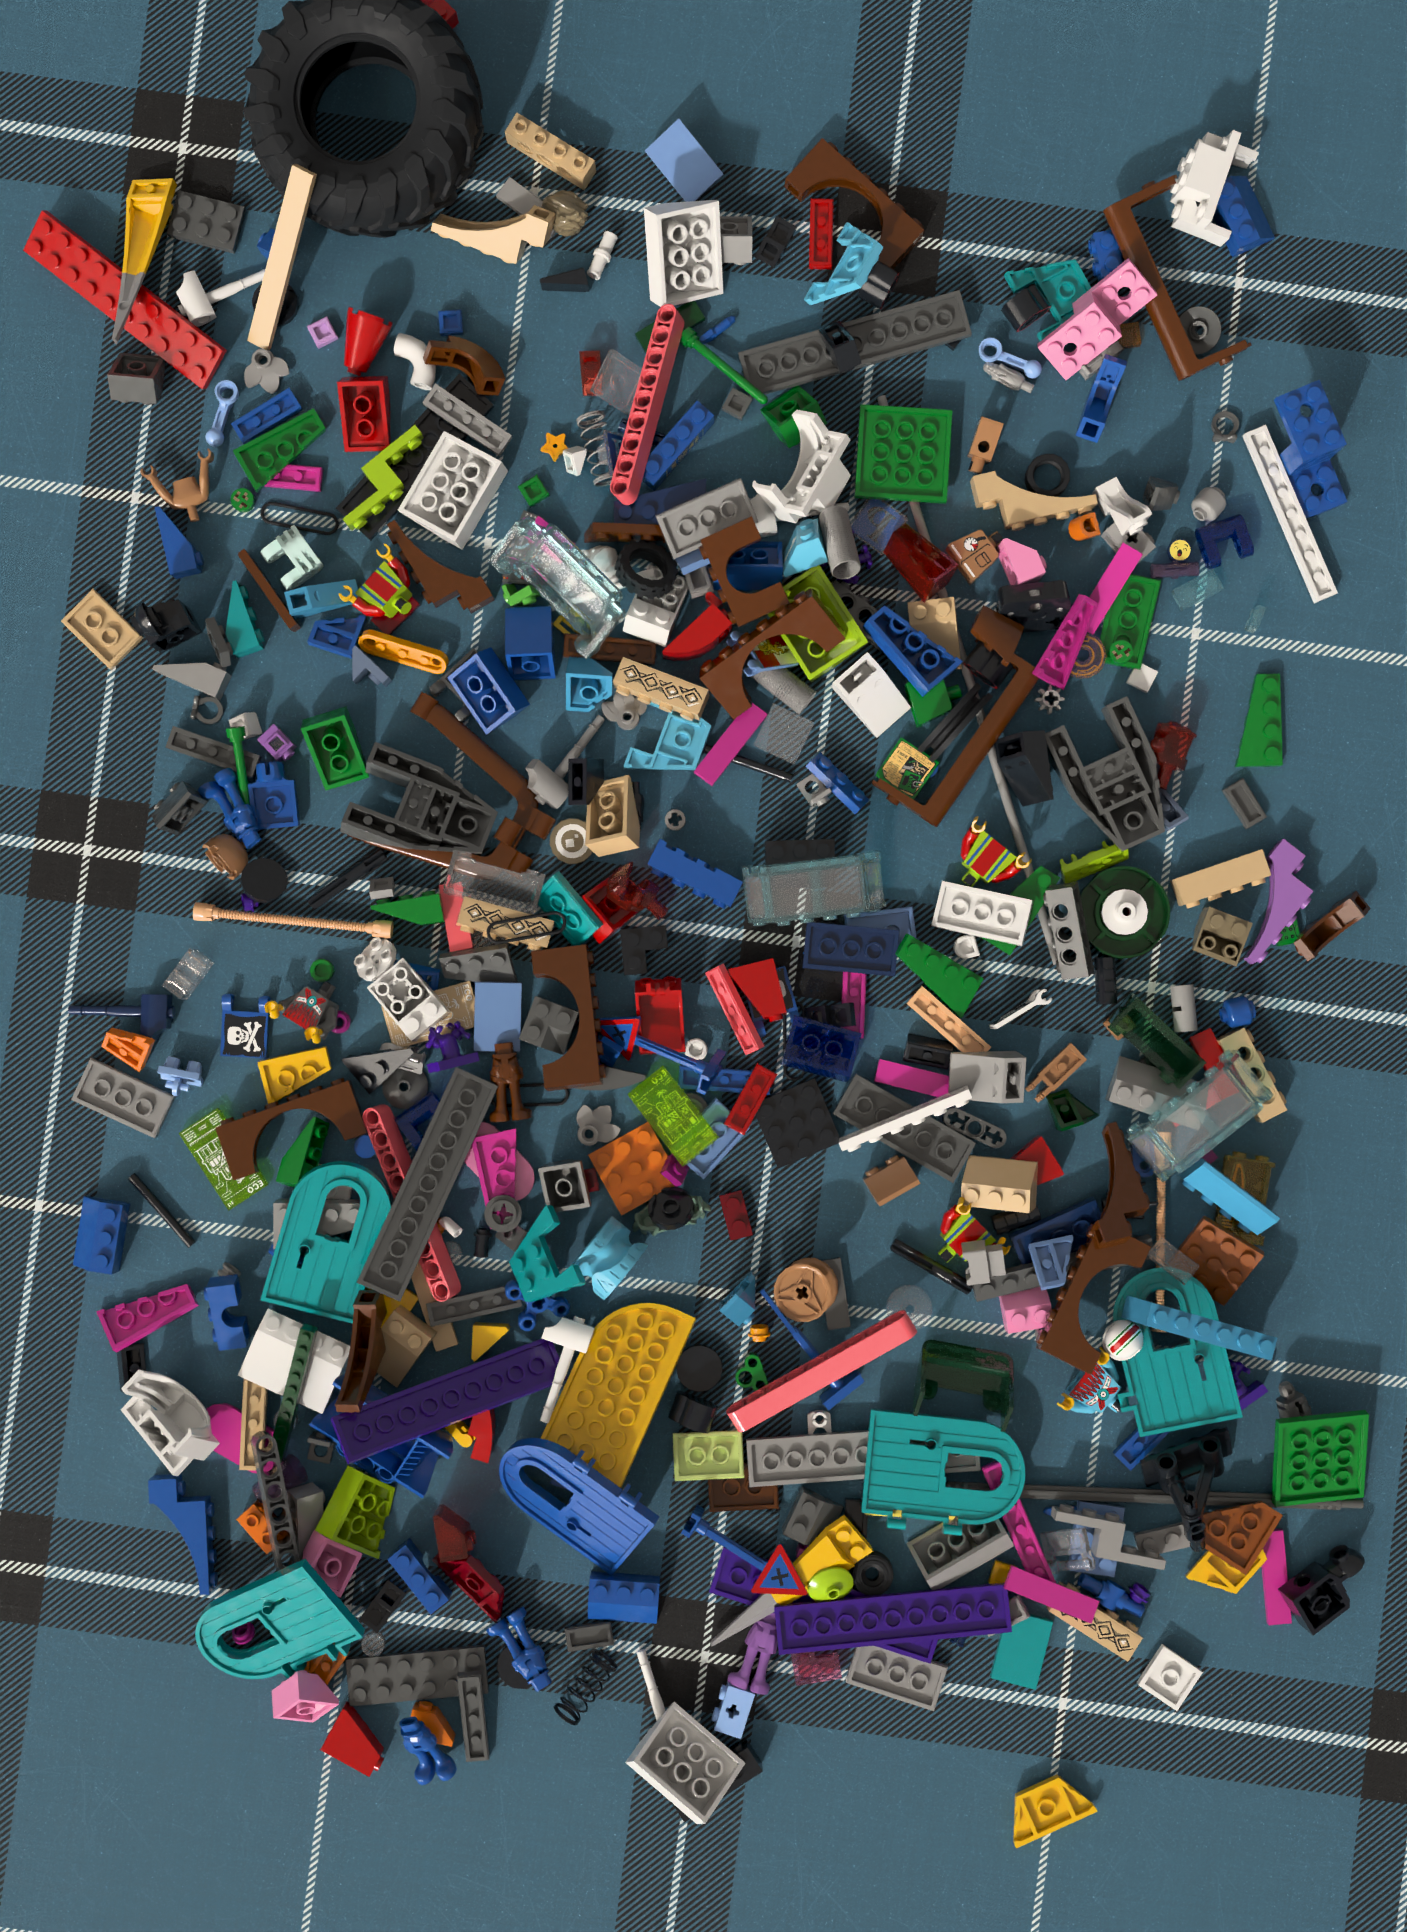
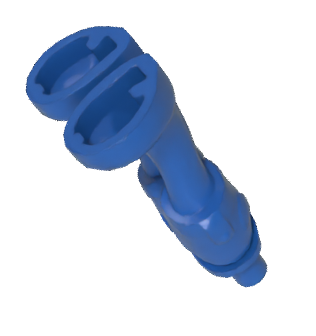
[198,768,261,849]
[486,1606,552,1692]
[399,1717,457,1785]

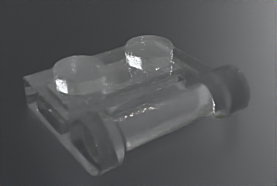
[1040,1527,1096,1574]

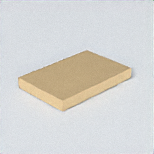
[61,589,144,670]

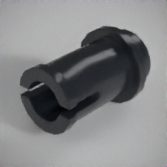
[473,1228,492,1258]

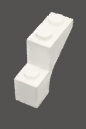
[1092,477,1152,536]

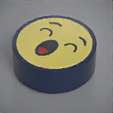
[1167,539,1192,563]

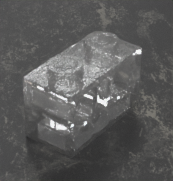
[162,948,215,1000]

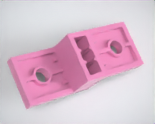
[1037,258,1157,380]

